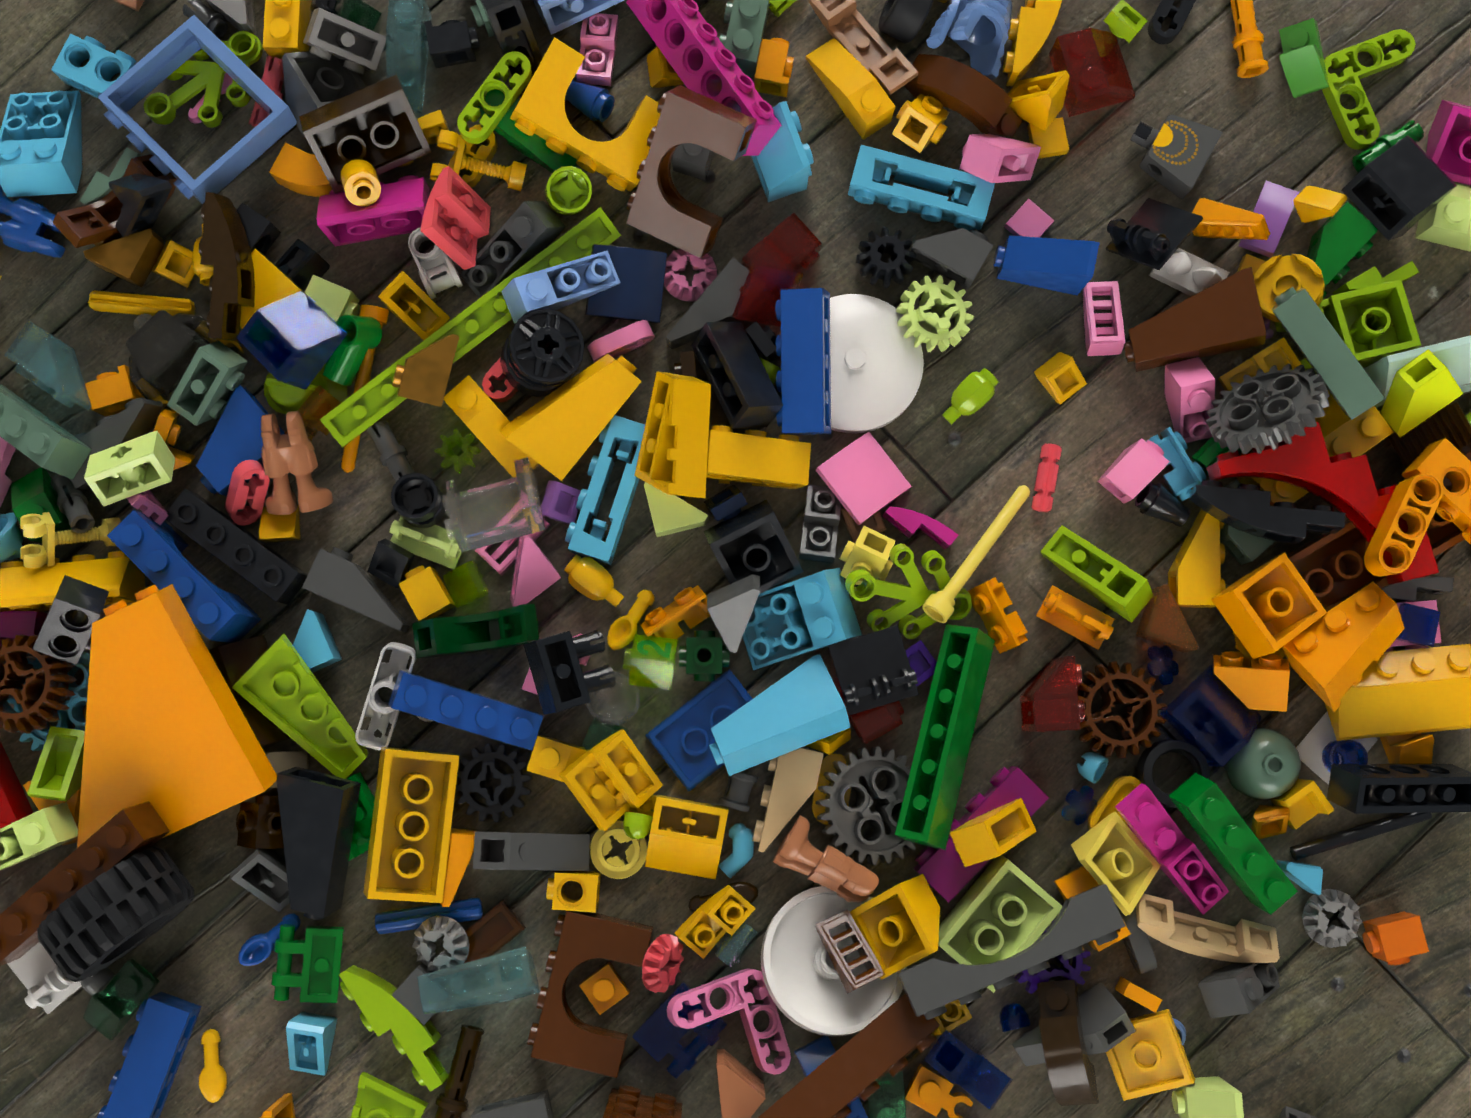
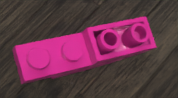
[1115,783,1230,915]

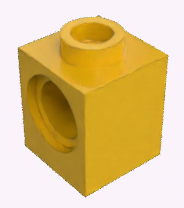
[398,565,456,621]
[546,871,601,913]

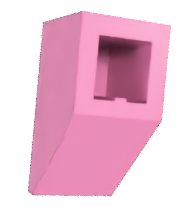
[1164,357,1215,443]
[1097,438,1170,504]

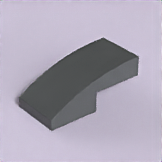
[1381,577,1454,603]

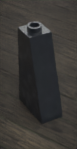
[276,767,361,920]

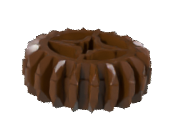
[0,634,77,734]
[1068,661,1167,758]

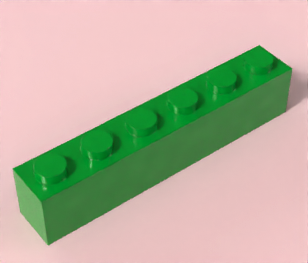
[895,624,995,850]

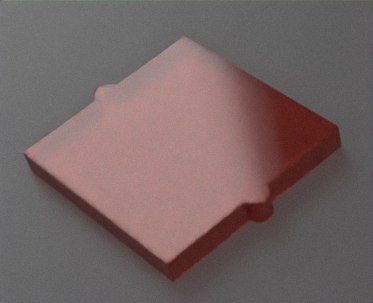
[733,262,804,327]

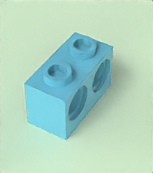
[51,34,136,99]

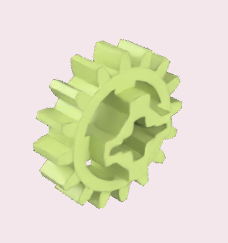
[896,275,974,352]

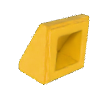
[647,47,684,88]
[1293,186,1348,223]
[152,240,195,288]
[1034,352,1087,405]
[259,505,300,543]

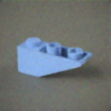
[501,250,620,324]

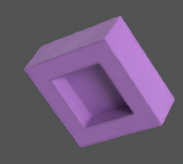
[539,480,581,525]

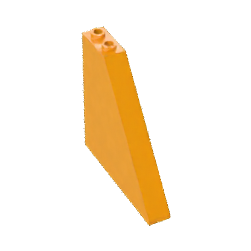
[77,584,277,848]

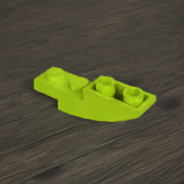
[339,965,449,1092]

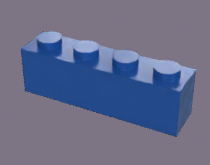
[775,288,831,435]
[388,670,544,751]
[97,992,202,1118]

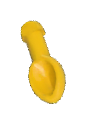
[607,589,655,650]
[199,1029,227,1103]

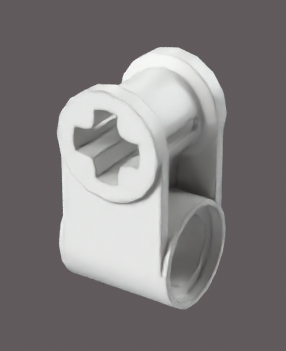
[408,227,463,299]

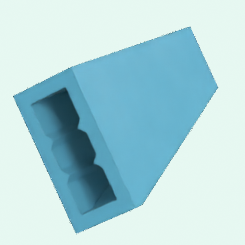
[709,654,851,776]

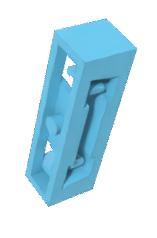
[848,145,995,231]
[565,415,645,565]

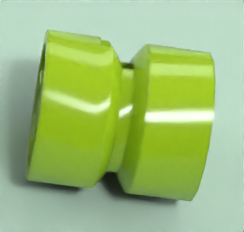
[545,166,592,216]

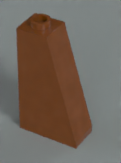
[1124,267,1267,372]

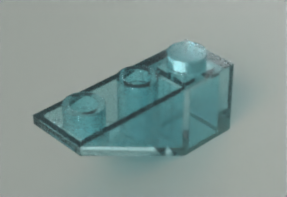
[4,320,91,411]

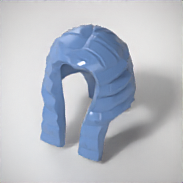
[926,0,1012,81]

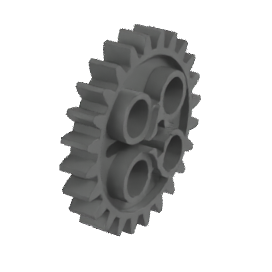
[1206,364,1330,454]
[815,746,916,865]

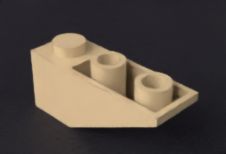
[752,748,824,852]

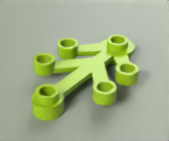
[144,31,263,128]
[845,543,972,639]

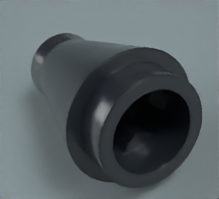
[1135,482,1191,527]

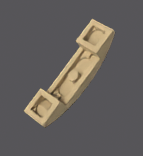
[1136,893,1280,963]

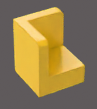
[1270,779,1334,830]

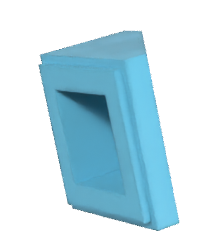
[1276,860,1323,895]

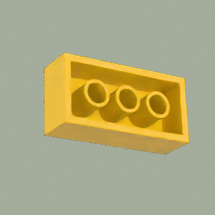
[363,747,459,903]

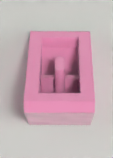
[510,531,561,607]

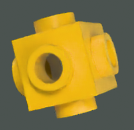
[892,94,950,153]

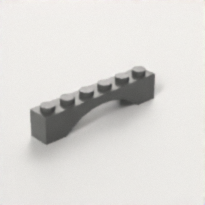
[897,884,1125,1020]

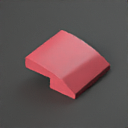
[420,166,491,270]

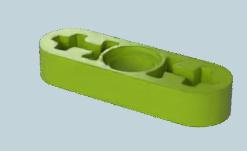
[457,51,532,144]

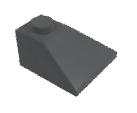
[282,51,366,136]

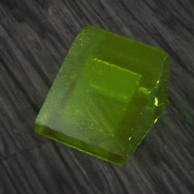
[443,560,490,608]

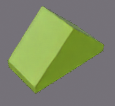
[27,726,85,802]

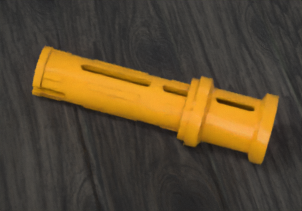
[1230,0,1269,78]

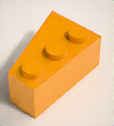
[1282,582,1405,712]

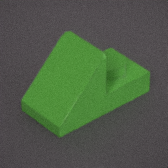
[1279,18,1329,98]

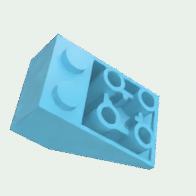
[0,90,83,197]
[743,568,862,670]

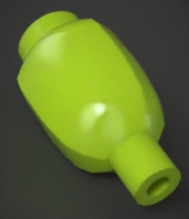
[942,368,999,425]

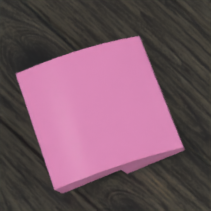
[816,432,912,526]

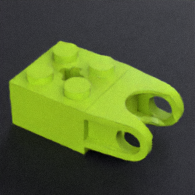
[1275,279,1422,375]

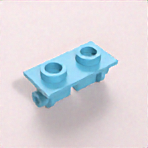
[1146,427,1206,501]

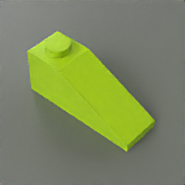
[1040,525,1154,623]

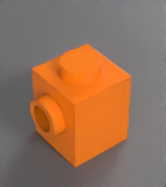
[1363,911,1429,965]

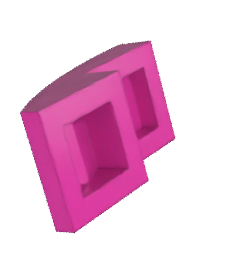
[882,506,959,549]

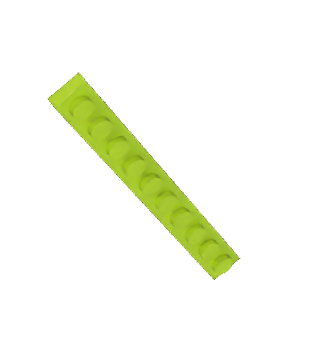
[319,207,621,448]

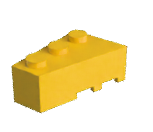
[634,371,711,498]
[707,425,811,489]

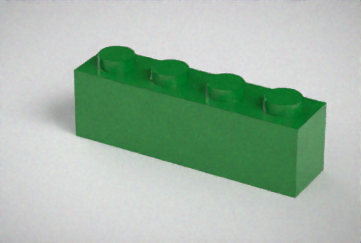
[1169,773,1298,915]

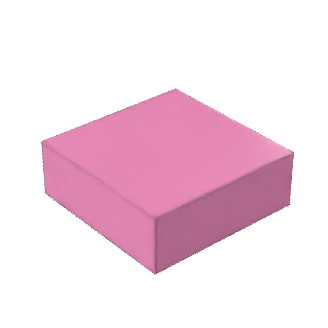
[1004,198,1054,238]

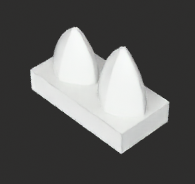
[1149,248,1230,297]

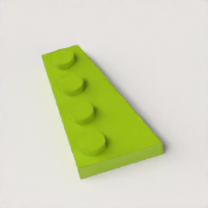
[232,633,369,779]

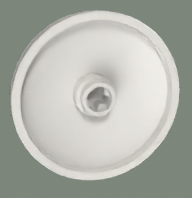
[830,294,924,433]
[761,886,907,1036]

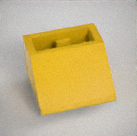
[645,795,729,880]

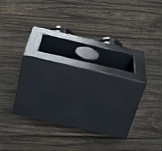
[523,630,616,715]

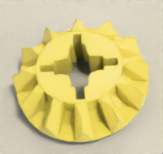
[590,820,648,879]

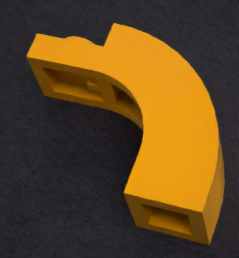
[269,142,333,197]

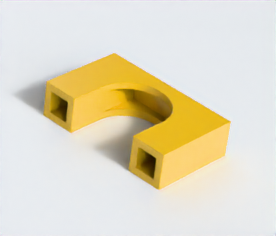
[510,37,660,192]

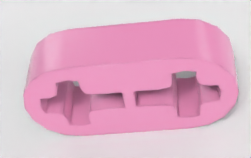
[587,320,655,362]

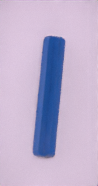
[375,898,483,934]

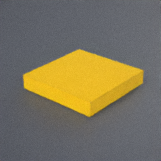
[1106,1009,1195,1101]

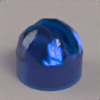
[999,1003,1031,1032]

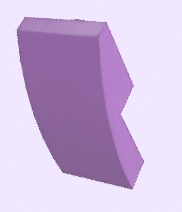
[1239,181,1299,258]

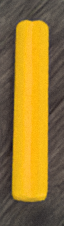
[88,290,195,319]

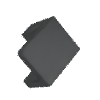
[392,962,449,1025]

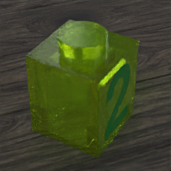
[623,634,678,690]

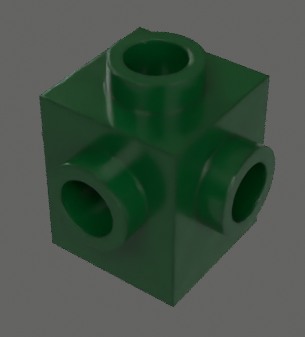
[679,631,730,682]

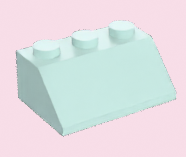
[1364,335,1471,409]

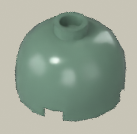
[1223,728,1301,800]

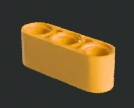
[1364,473,1443,577]

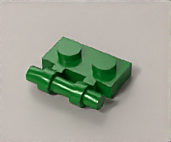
[271,924,344,1003]

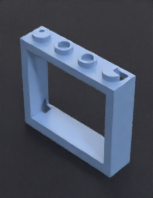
[98,15,297,205]

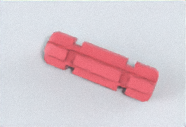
[1031,443,1062,513]

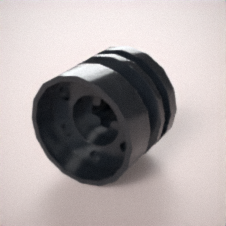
[500,309,585,397]

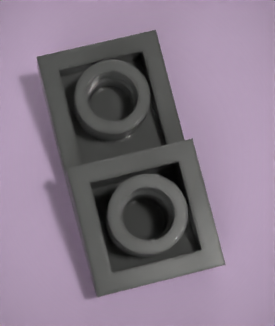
[799,484,841,563]

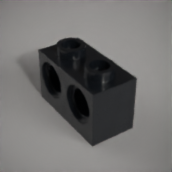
[32,575,109,665]

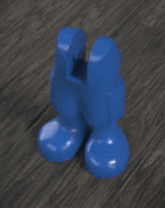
[0,185,66,258]

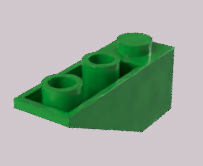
[1307,201,1378,298]

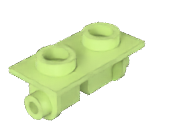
[389,516,468,570]

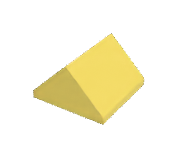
[1071,812,1161,916]

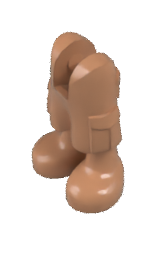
[261,411,333,515]
[773,815,879,903]

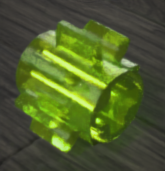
[434,428,481,474]

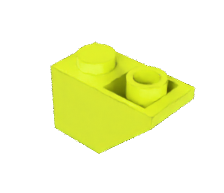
[1380,349,1463,438]

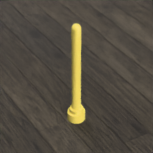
[922,485,1030,623]

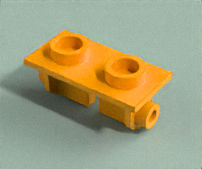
[968,577,1028,654]
[640,585,710,648]
[1036,585,1115,650]

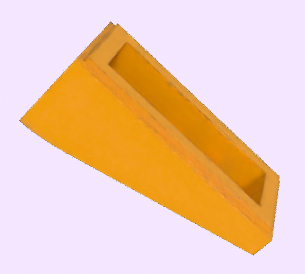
[1192,198,1270,240]
[440,828,477,907]

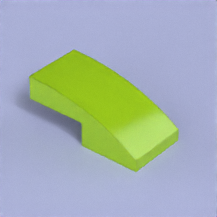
[1332,261,1419,295]

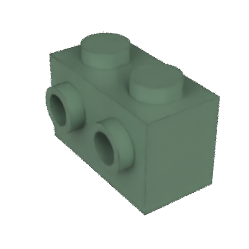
[719,0,770,78]
[167,341,248,426]

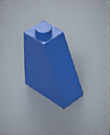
[993,235,1100,296]
[196,385,286,497]

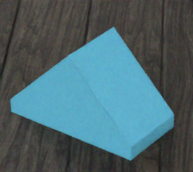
[293,609,342,673]
[286,1012,337,1076]

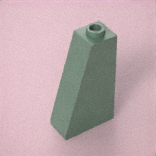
[1271,287,1385,420]

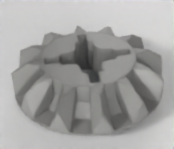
[1302,889,1363,948]
[412,916,469,975]

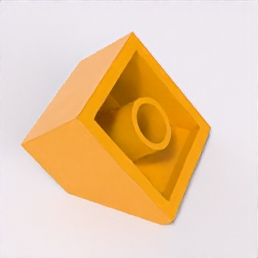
[1211,552,1327,659]

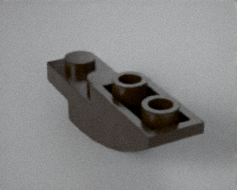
[199,192,255,342]

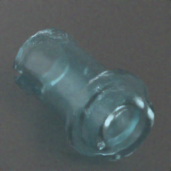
[714,922,758,968]

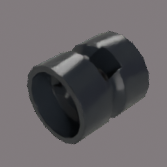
[391,473,446,528]

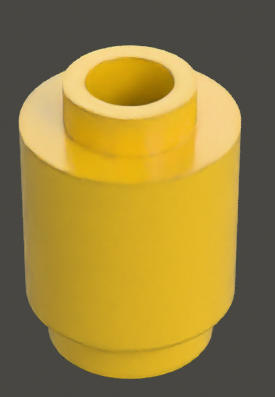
[340,159,381,207]

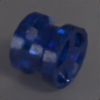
[1322,740,1368,772]

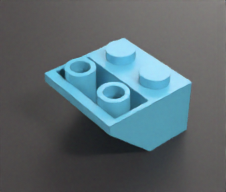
[751,101,814,202]

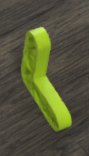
[1322,29,1415,150]

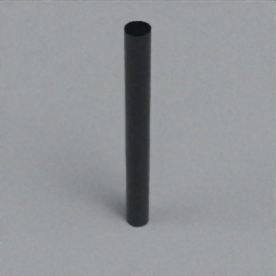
[1290,813,1432,861]

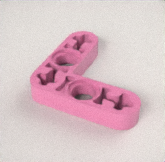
[667,969,791,1075]

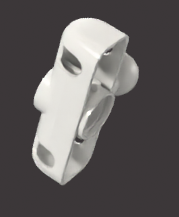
[355,642,432,750]

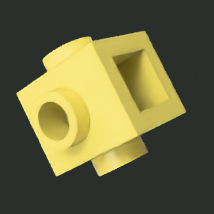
[839,526,896,585]

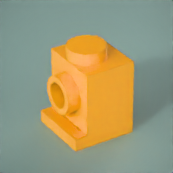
[754,38,794,98]
[83,365,144,417]

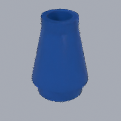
[565,80,615,122]

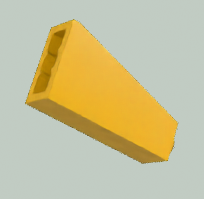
[501,353,642,481]

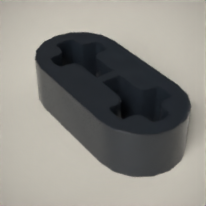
[1148,0,1196,45]

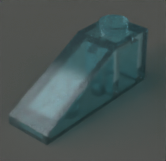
[386,0,432,114]
[417,947,540,1014]

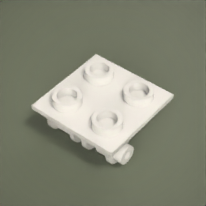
[7,942,92,1014]

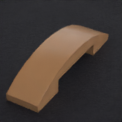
[808,0,918,95]

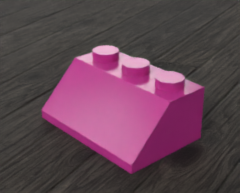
[1426,100,1471,186]
[316,175,431,247]

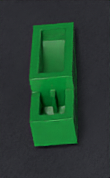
[477,89,577,173]

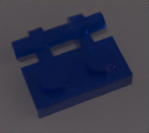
[632,981,727,1079]

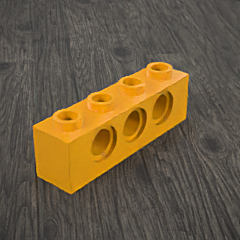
[1401,438,1471,544]

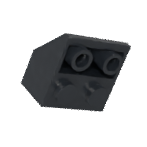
[1341,135,1457,241]

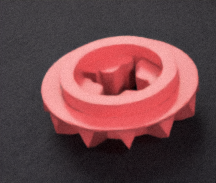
[642,934,684,993]

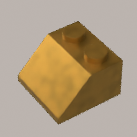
[392,334,459,407]

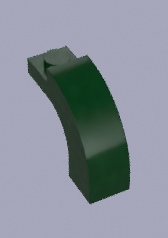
[412,604,539,659]

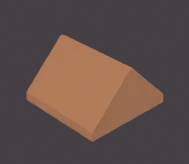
[716,1049,766,1118]

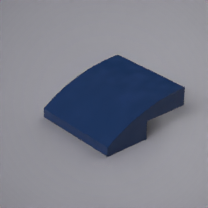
[585,244,667,323]

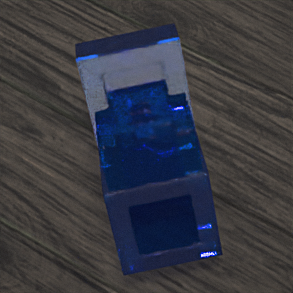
[924,1029,1013,1110]

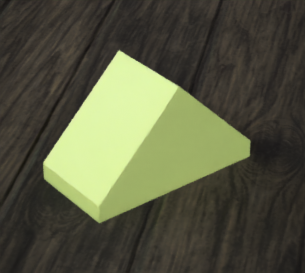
[644,482,709,537]

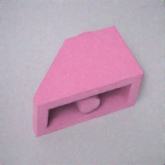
[959,134,1041,183]

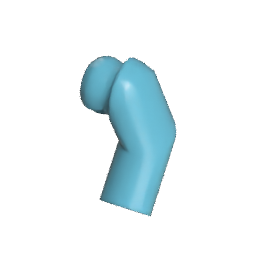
[718,823,754,878]

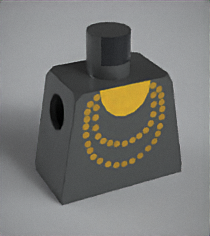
[1130,115,1223,200]

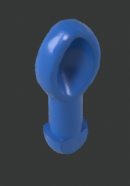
[238,913,301,966]

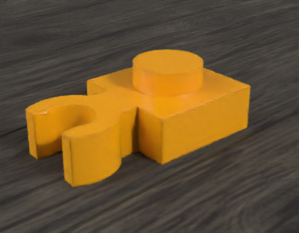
[903,1063,973,1118]

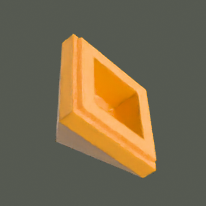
[1251,805,1290,839]

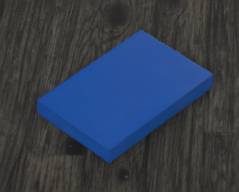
[645,669,753,791]

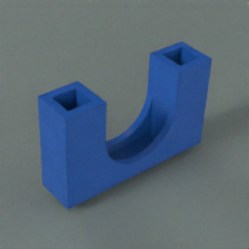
[107,510,261,643]

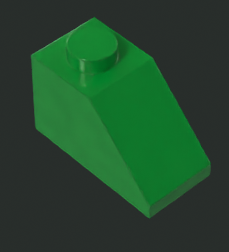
[11,467,72,543]

